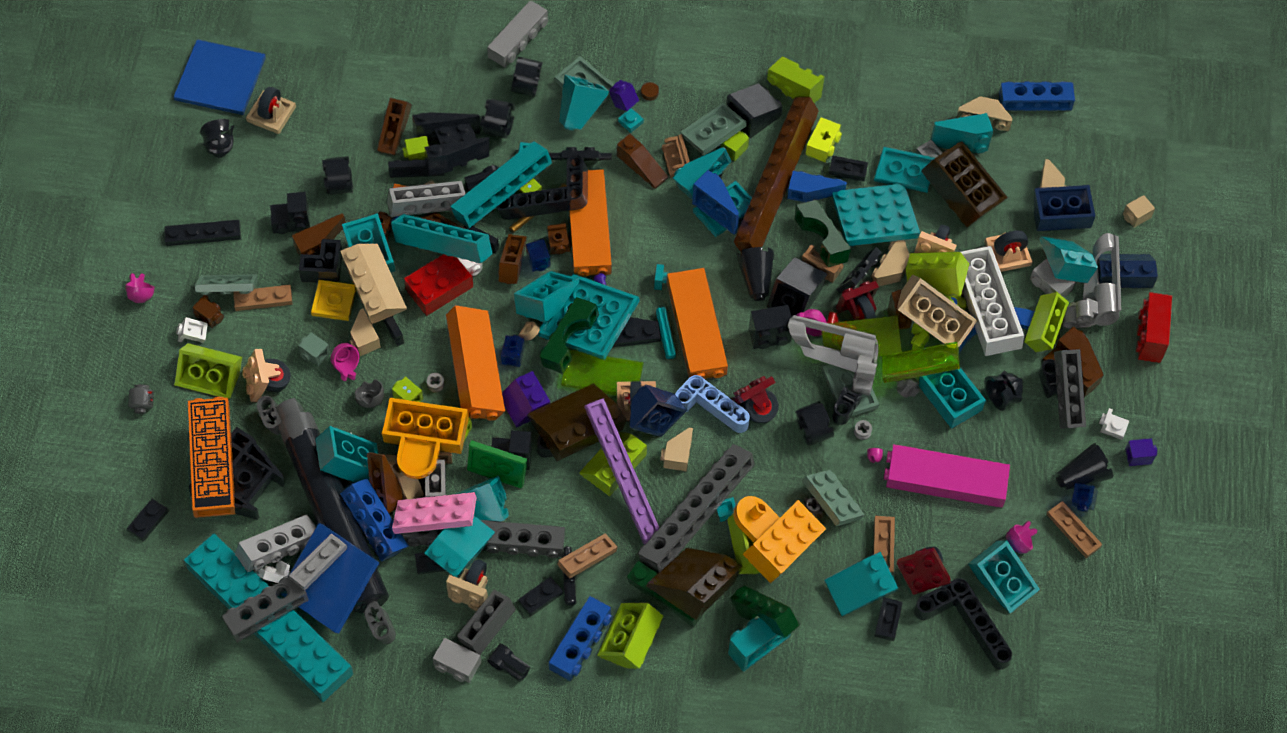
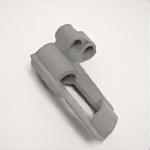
[1063,233,1121,328]
[788,315,878,396]

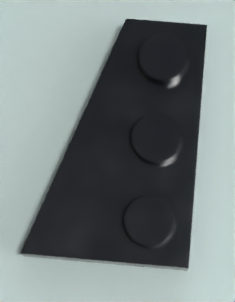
[836,247,881,295]
[613,317,661,347]

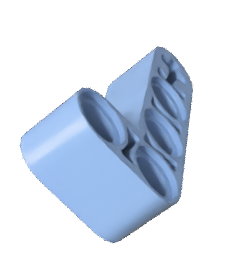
[675,375,750,433]

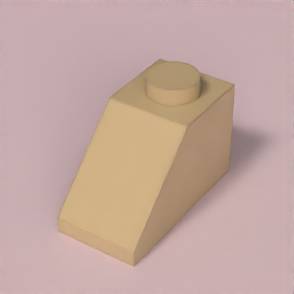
[1040,159,1066,188]
[349,309,381,356]
[660,428,693,471]

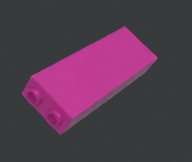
[884,444,1010,508]

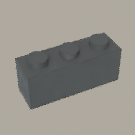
[457,589,516,655]

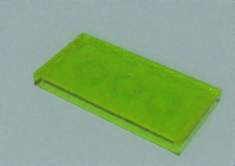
[821,316,902,357]
[882,342,960,383]
[561,350,644,395]

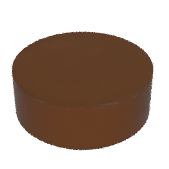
[641,82,659,101]

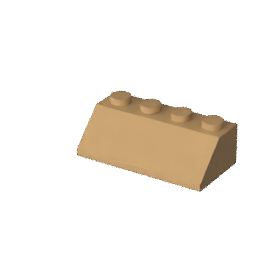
[340,244,407,324]
[897,275,978,352]

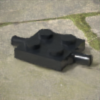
[549,147,612,161]

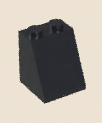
[726,83,783,139]
[767,257,828,317]

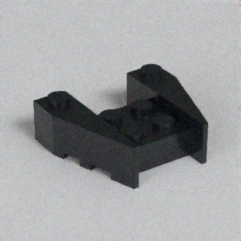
[412,112,489,176]
[188,427,285,520]

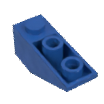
[787,171,847,202]

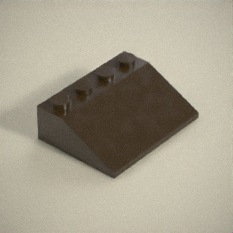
[921,141,1008,228]
[527,383,626,461]
[647,548,742,620]

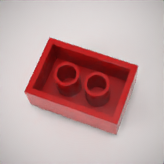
[404,254,473,316]
[1135,292,1172,363]

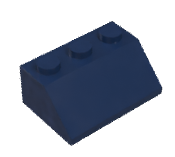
[1034,185,1096,231]
[1098,254,1158,288]
[630,384,687,437]

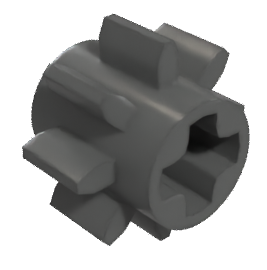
[896,374,920,398]
[804,496,824,518]

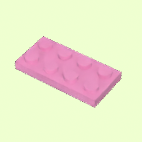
[392,492,477,534]

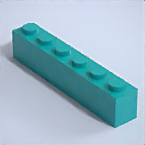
[450,141,552,228]
[391,214,493,263]

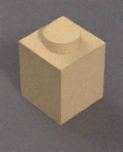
[1123,195,1155,227]

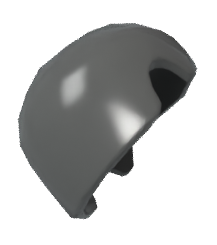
[354,379,384,408]

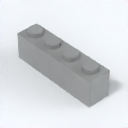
[487,0,548,67]

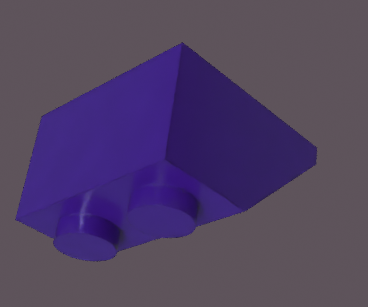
[502,371,550,428]

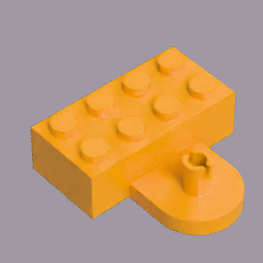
[382,398,469,479]
[733,496,826,583]

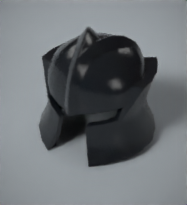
[200,119,235,158]
[984,370,1023,411]

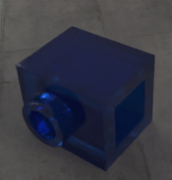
[526,239,551,272]
[501,335,525,367]
[1072,483,1098,512]

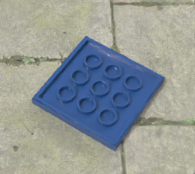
[174,40,266,115]
[281,523,379,634]

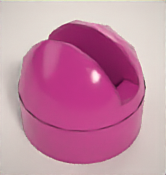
[867,448,883,463]

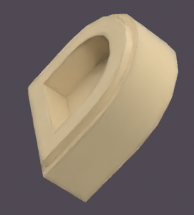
[518,322,540,341]

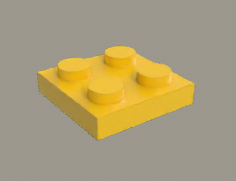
[311,280,356,321]

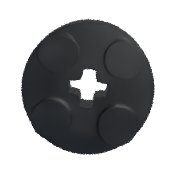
[511,57,543,97]
[480,99,515,139]
[322,156,353,195]
[795,401,834,446]

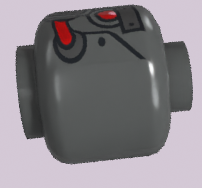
[128,384,154,414]

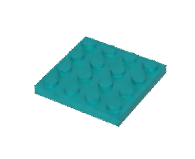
[832,184,920,246]
[538,274,640,360]

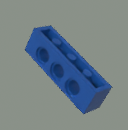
[999,81,1075,111]
[341,478,408,562]
[549,596,612,681]

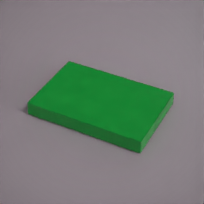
[467,440,527,489]

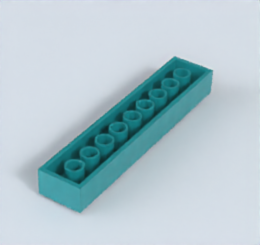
[184,533,354,702]

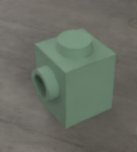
[298,332,330,366]

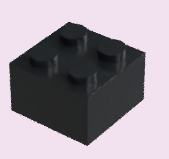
[749,305,792,349]

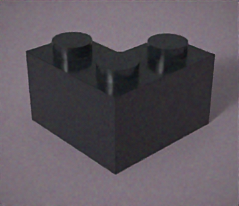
[270,192,311,234]
[299,239,342,283]
[491,430,532,470]

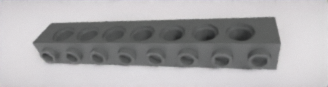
[638,444,755,574]
[403,520,565,558]

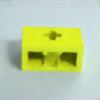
[805,117,842,163]

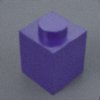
[608,80,639,111]
[1125,438,1157,466]

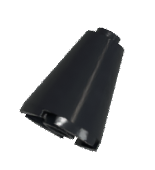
[737,247,774,301]
[1056,443,1114,490]

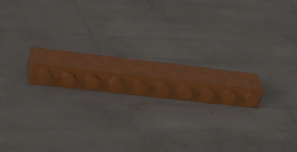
[734,97,819,253]

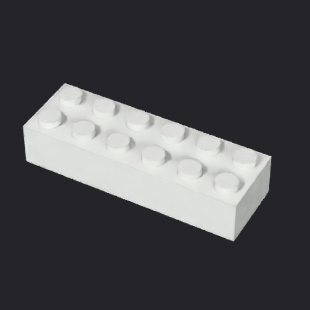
[961,246,1024,356]

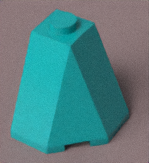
[559,75,609,131]
[456,476,509,521]

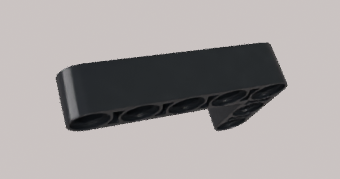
[496,154,588,220]
[914,578,1012,670]

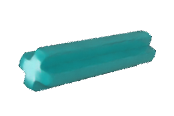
[656,307,676,359]

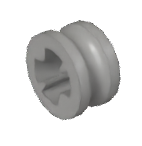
[427,373,444,392]
[854,420,872,440]

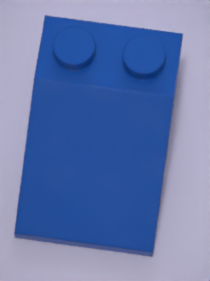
[692,170,739,235]

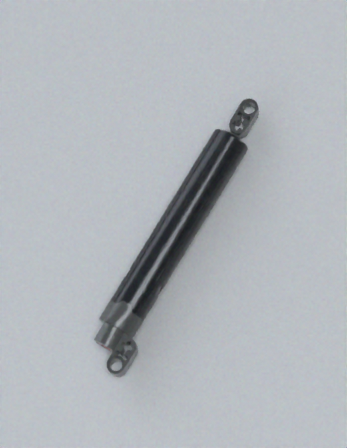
[257,396,396,644]

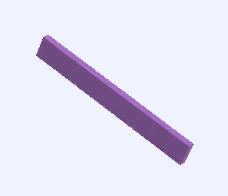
[584,399,660,545]

